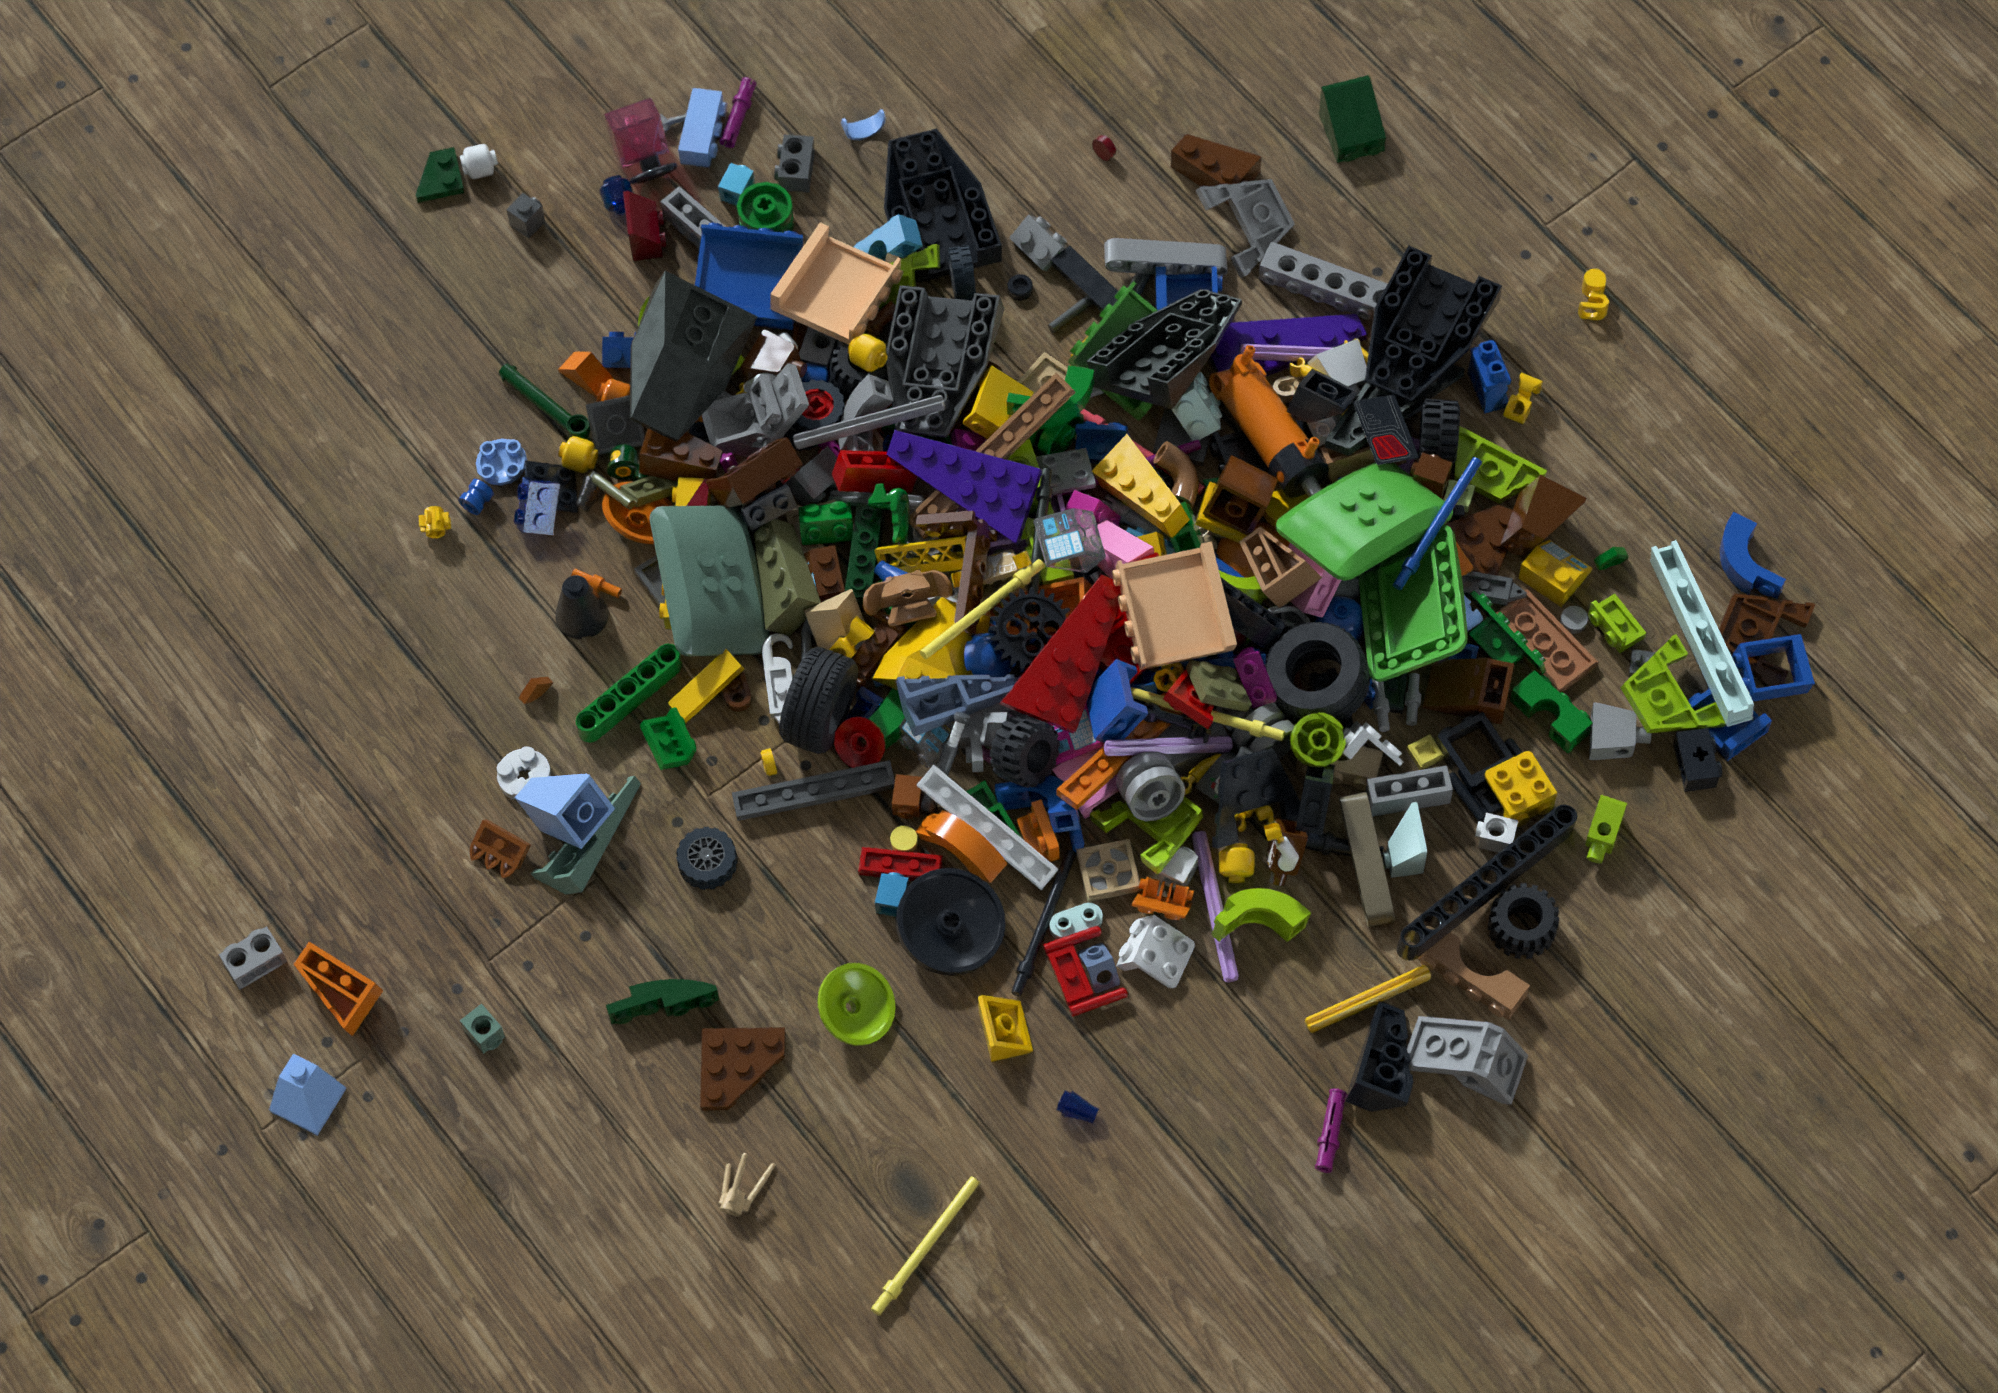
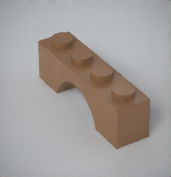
[1418,932,1530,1020]

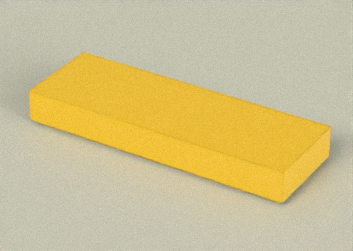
[668,649,744,723]

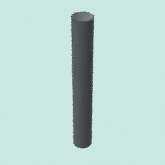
[1048,297,1092,333]

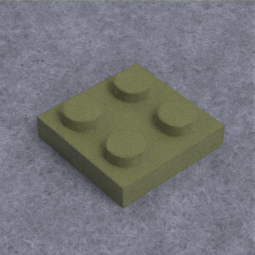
[1186,659,1251,712]

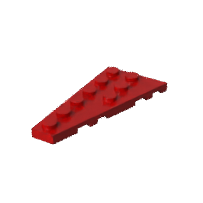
[999,575,1121,734]

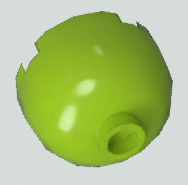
[1290,713,1346,767]

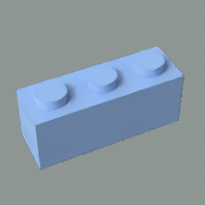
[678,88,727,167]

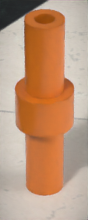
[571,568,622,598]

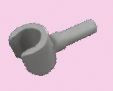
[653,114,687,133]

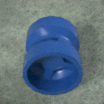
[458,479,494,515]

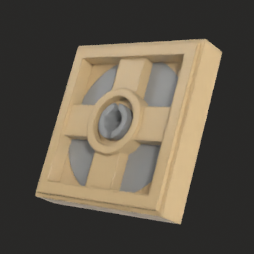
[1076,839,1141,902]

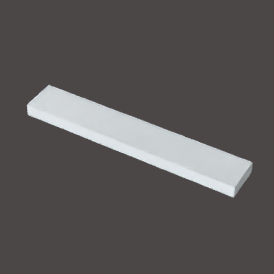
[916,765,1059,890]

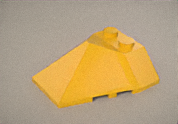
[873,597,990,690]

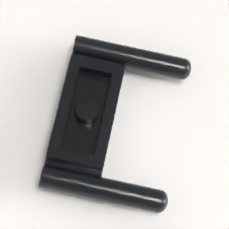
[1449,738,1523,822]

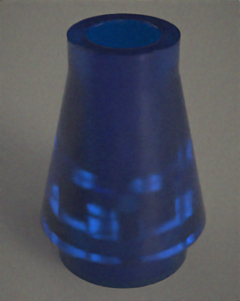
[1056,1090,1099,1124]

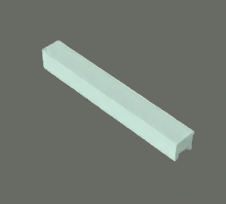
[1650,540,1754,727]

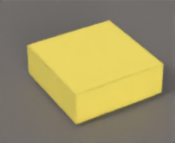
[1406,734,1444,770]

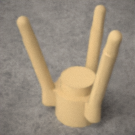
[719,1153,775,1217]

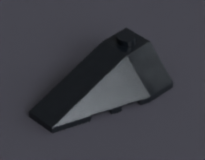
[1345,1001,1413,1112]

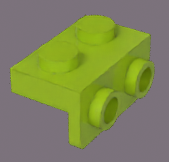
[1588,594,1647,653]

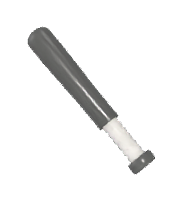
[921,712,970,813]

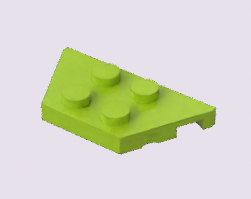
[1454,426,1547,504]

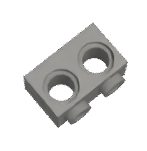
[219,926,287,990]

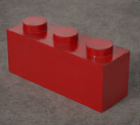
[832,450,917,493]

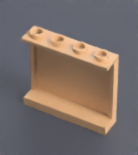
[770,223,903,345]
[1112,542,1237,670]

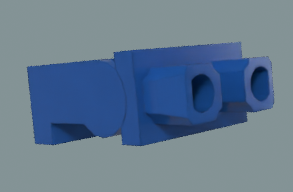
[1468,340,1511,414]

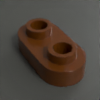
[722,671,752,712]

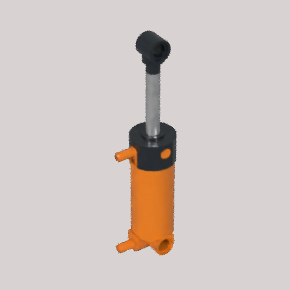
[1209,345,1381,576]

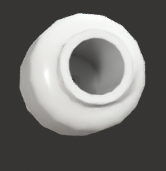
[460,144,498,179]

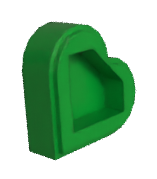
[1594,547,1629,570]

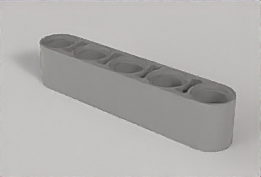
[1104,238,1227,277]

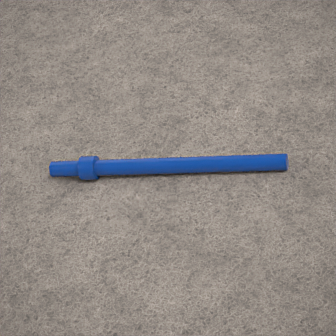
[1392,457,1482,590]

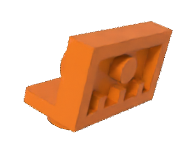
[1017,799,1060,862]

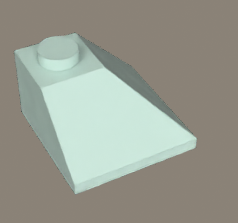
[1383,802,1427,878]

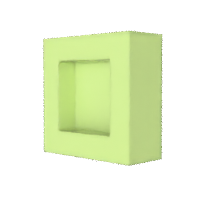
[1444,480,1475,512]

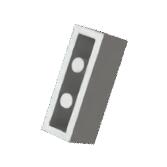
[1365,766,1453,817]

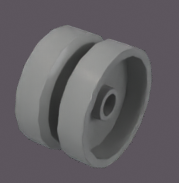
[1231,703,1295,760]
[1116,752,1185,821]

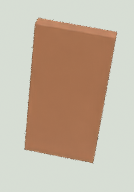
[1496,589,1599,693]

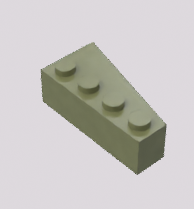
[754,519,821,636]

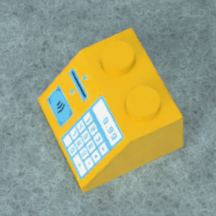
[1518,540,1592,608]

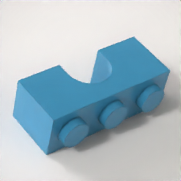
[854,214,923,262]

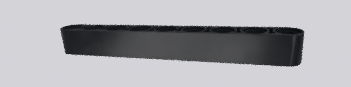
[1396,805,1578,961]

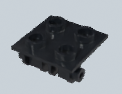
[525,460,578,516]

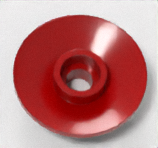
[834,717,885,768]

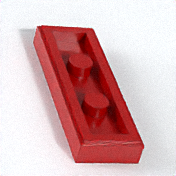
[858,847,943,881]

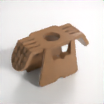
[863,570,953,626]

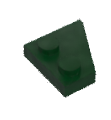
[415,147,465,203]

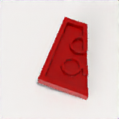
[1163,669,1214,729]

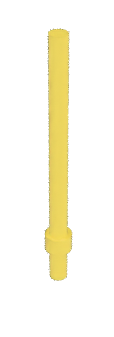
[920,559,1045,659]
[1131,687,1285,741]
[871,1177,980,1316]

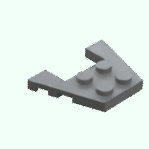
[1195,179,1295,278]

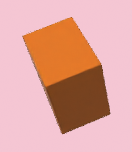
[558,352,614,398]

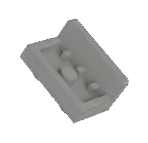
[1009,215,1068,272]

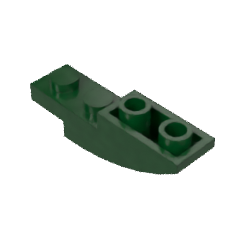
[606,979,720,1025]

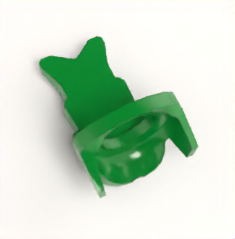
[868,483,910,544]

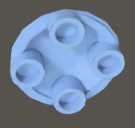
[476,439,527,485]

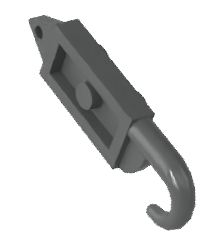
[1462,571,1527,606]

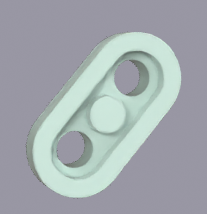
[1050,903,1103,939]

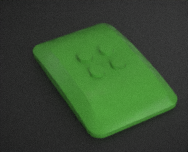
[1276,462,1453,581]
[1359,524,1467,682]

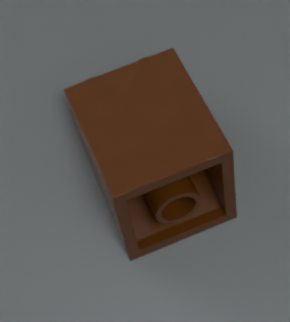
[1203,455,1278,536]
[1500,475,1586,556]

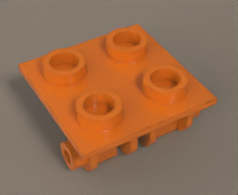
[1131,877,1194,920]

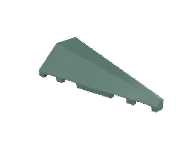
[531,776,641,894]

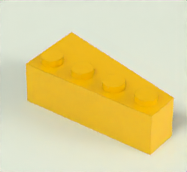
[1092,434,1190,538]

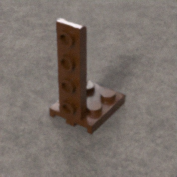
[916,511,998,635]

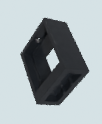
[1436,712,1514,795]

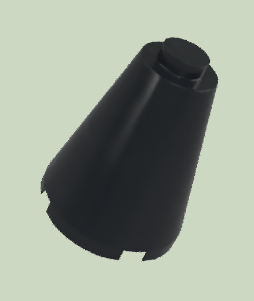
[555,575,608,639]

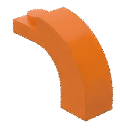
[915,810,1008,883]

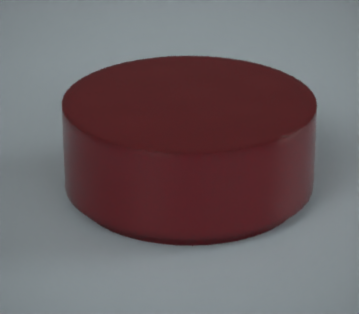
[1092,135,1116,161]

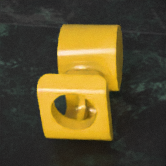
[1578,269,1609,320]
[1503,372,1543,424]
[829,615,874,658]

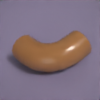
[1154,441,1199,508]

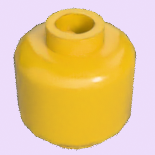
[848,334,888,372]
[558,436,599,473]
[1219,843,1255,883]

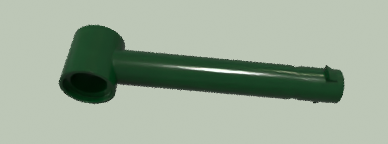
[499,363,592,441]

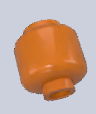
[596,379,630,402]

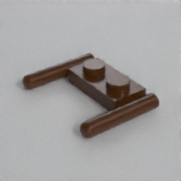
[852,604,909,689]

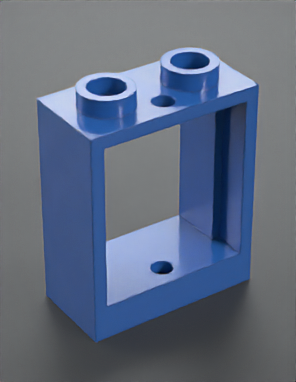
[1732,634,1815,701]

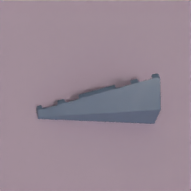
[896,674,1020,737]

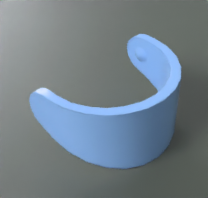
[840,109,885,140]

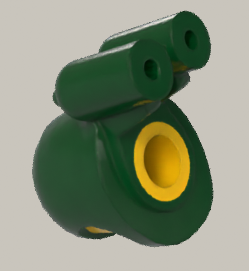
[607,444,649,482]

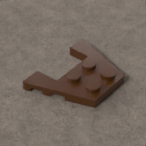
[1718,593,1816,687]

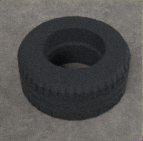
[1265,622,1370,724]
[779,647,858,754]

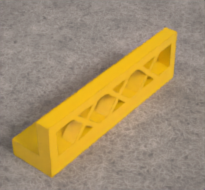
[874,536,967,573]

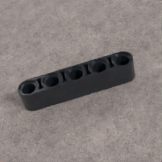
[1221,578,1285,649]

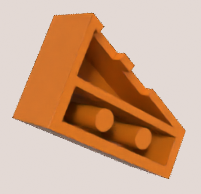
[294,942,383,1037]

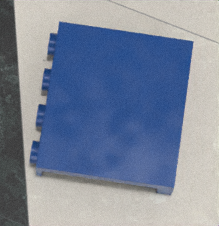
[695,223,804,330]

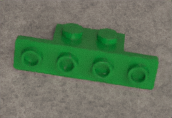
[1469,590,1546,674]

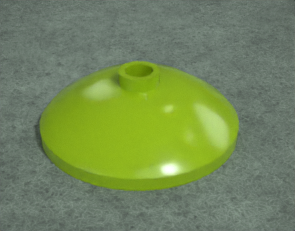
[818,963,895,1046]

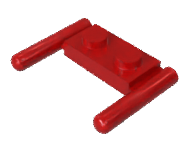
[1043,926,1128,1017]

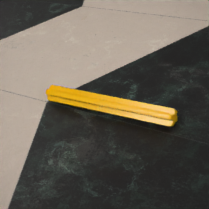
[1305,965,1431,1033]

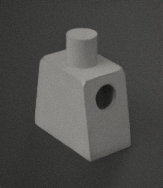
[1589,702,1652,760]

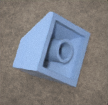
[269,1054,346,1136]

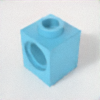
[718,163,755,206]

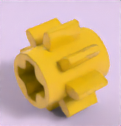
[418,506,451,538]

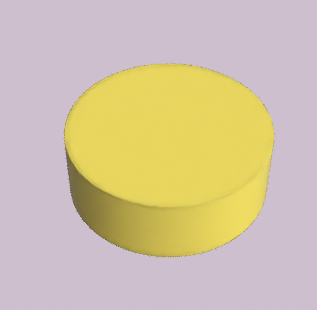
[890,826,918,852]

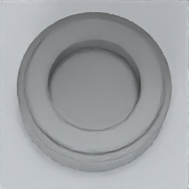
[1560,606,1588,634]

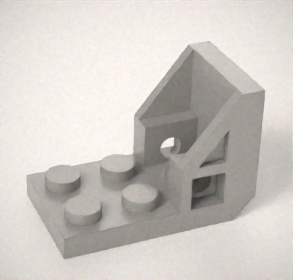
[701,363,809,457]
[1407,1016,1528,1104]

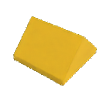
[978,995,1033,1062]

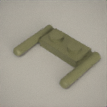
[591,474,678,509]

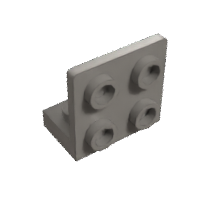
[1036,448,1096,495]

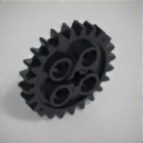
[988,587,1070,673]

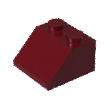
[623,191,667,261]

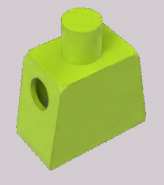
[1585,795,1627,864]

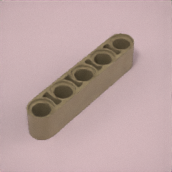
[1339,792,1395,927]

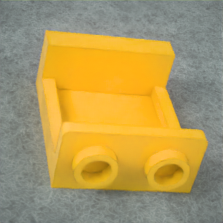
[963,365,1034,439]

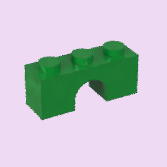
[1510,670,1593,754]

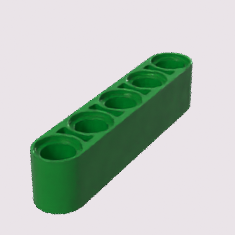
[575,643,682,743]

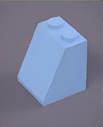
[515,774,615,849]

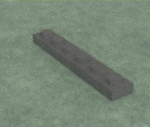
[732,760,895,821]

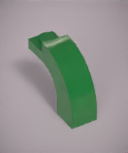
[1007,365,1094,428]

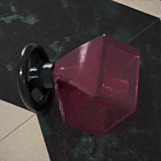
[604,98,677,185]

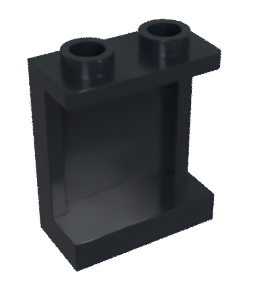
[735,480,798,531]
[1295,764,1335,835]

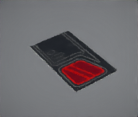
[1353,395,1419,465]

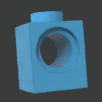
[875,872,909,917]

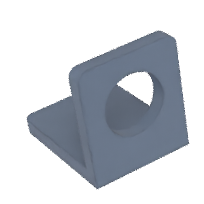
[1078,943,1120,993]

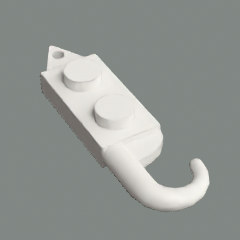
[762,633,793,724]

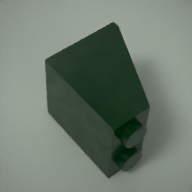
[1319,75,1386,163]

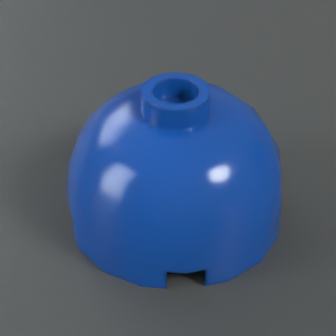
[1314,596,1364,643]
[964,633,1012,677]

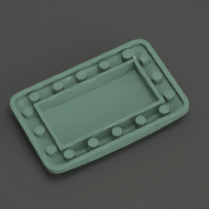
[650,506,770,657]

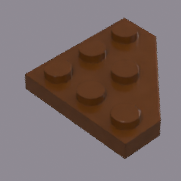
[1445,505,1513,576]
[700,1027,786,1111]

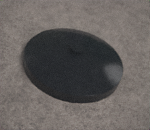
[895,868,1005,976]

